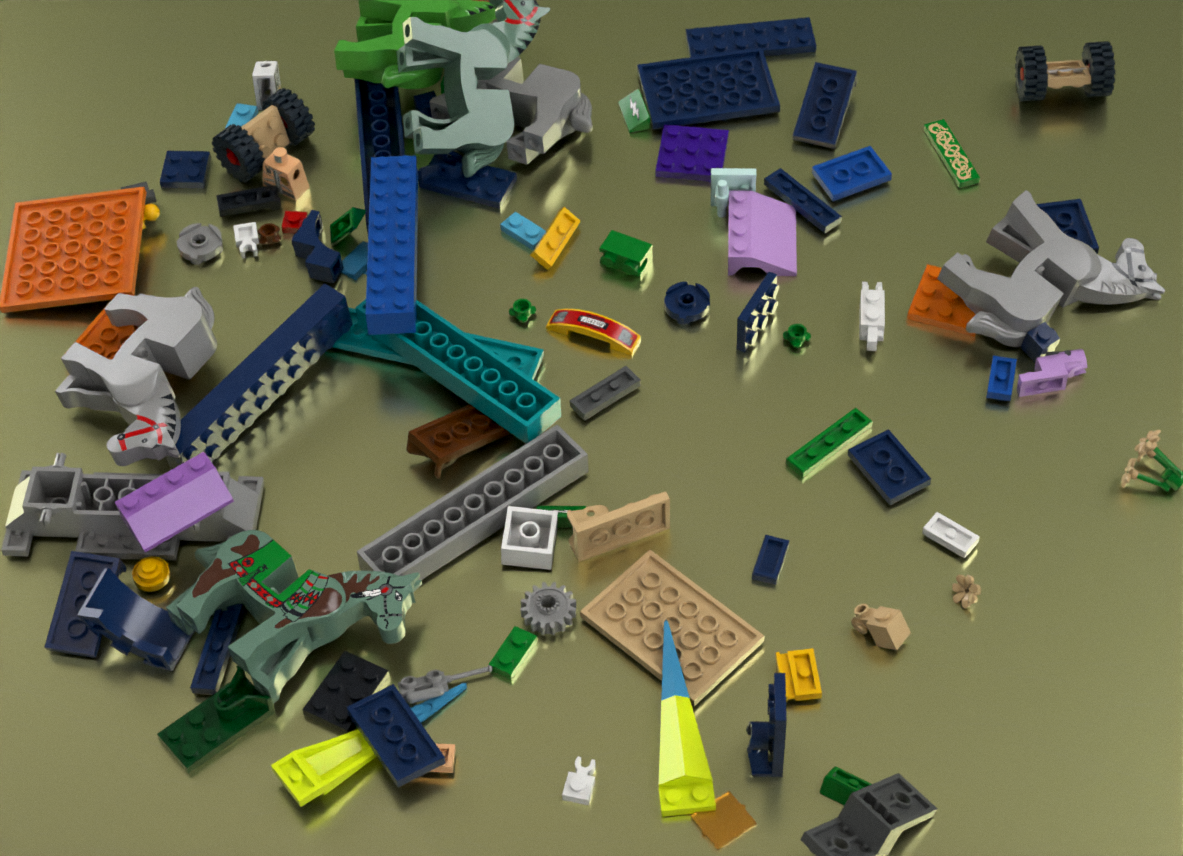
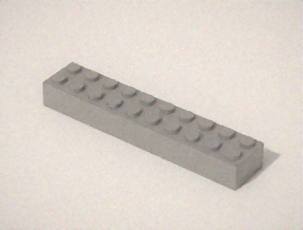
[357,425,588,580]

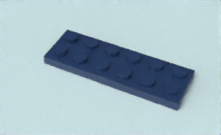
[685,17,817,57]

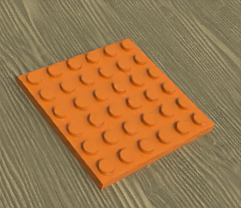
[0,187,147,313]

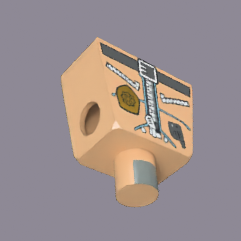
[263,147,310,201]

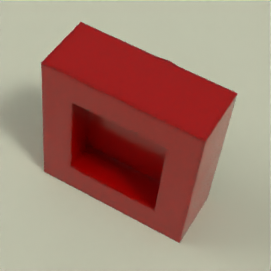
[281,211,308,234]

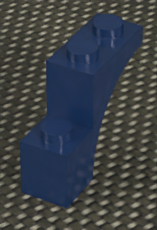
[291,210,344,284]

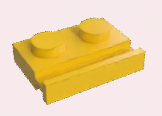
[775,648,822,702]

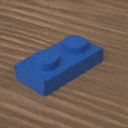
[986,355,1017,401]

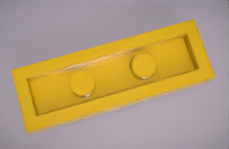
[530,207,581,270]

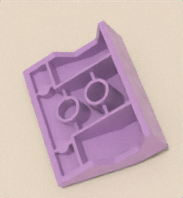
[728,190,797,276]

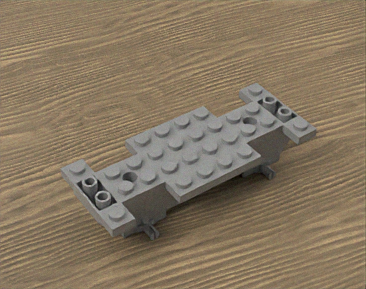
[1,453,264,561]

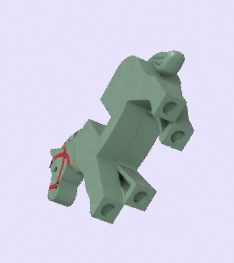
[397,0,551,178]

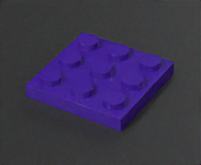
[655,125,729,182]

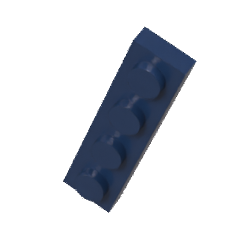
[764,168,842,233]
[190,604,245,695]

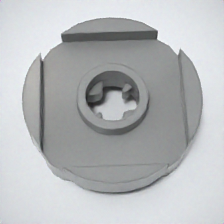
[177,223,223,265]

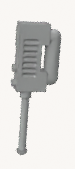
[398,665,493,703]

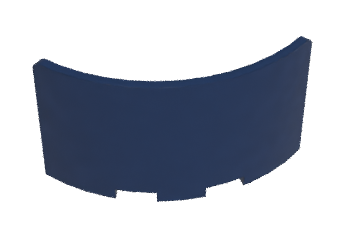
[77,568,195,671]

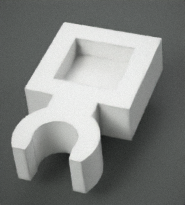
[233,222,259,258]
[562,756,596,805]

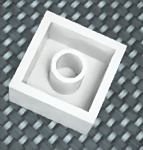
[501,506,558,570]

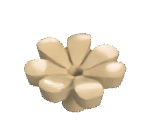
[952,575,981,608]

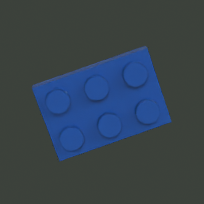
[812,146,892,201]

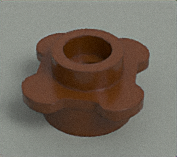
[258,223,281,245]

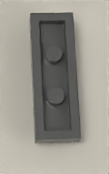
[570,366,641,421]

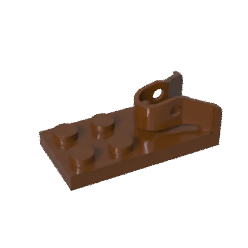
[406,405,510,479]

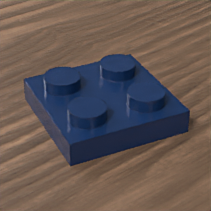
[160,151,211,189]

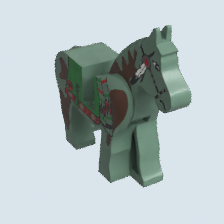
[166,530,422,704]

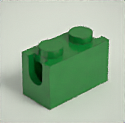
[599,230,653,278]

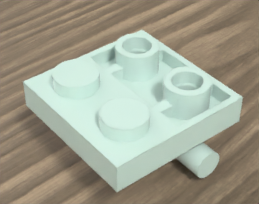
[711,168,756,218]

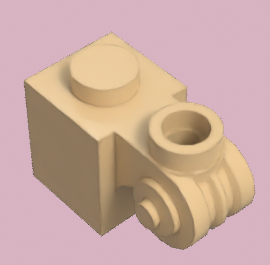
[851,604,911,650]

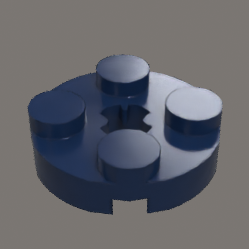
[664,282,710,325]

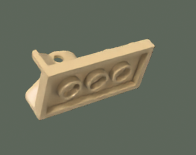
[567,491,670,562]

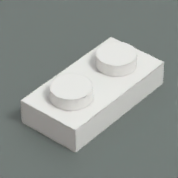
[922,512,980,559]

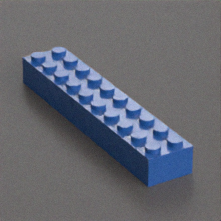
[365,155,418,335]

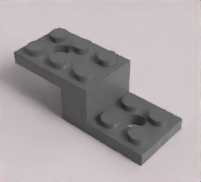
[800,773,938,856]

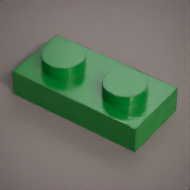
[489,626,538,680]

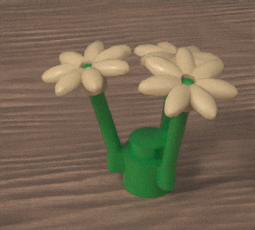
[1121,429,1183,492]

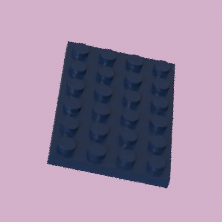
[637,48,780,129]

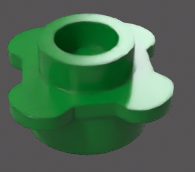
[509,299,536,322]
[783,324,811,348]

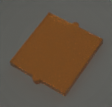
[691,791,757,850]

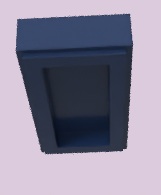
[752,535,790,585]

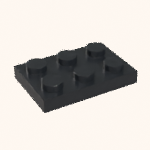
[302,651,390,734]

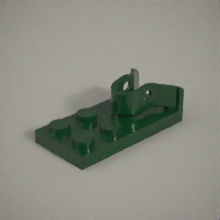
[157,666,275,774]

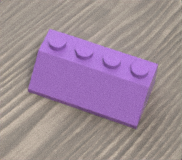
[115,452,234,552]

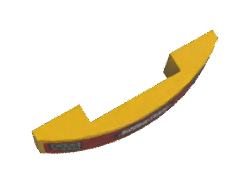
[546,309,641,355]

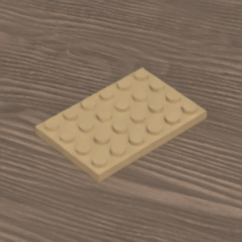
[580,550,764,706]

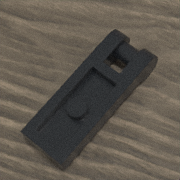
[216,185,282,217]

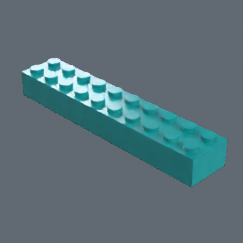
[355,299,562,444]

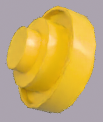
[132,556,171,592]

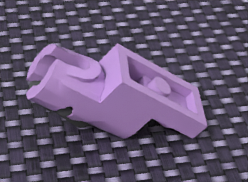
[1016,349,1087,397]

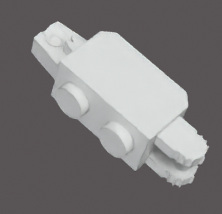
[859,282,885,351]

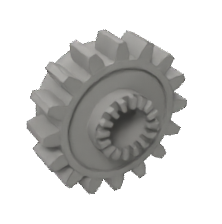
[520,582,577,635]

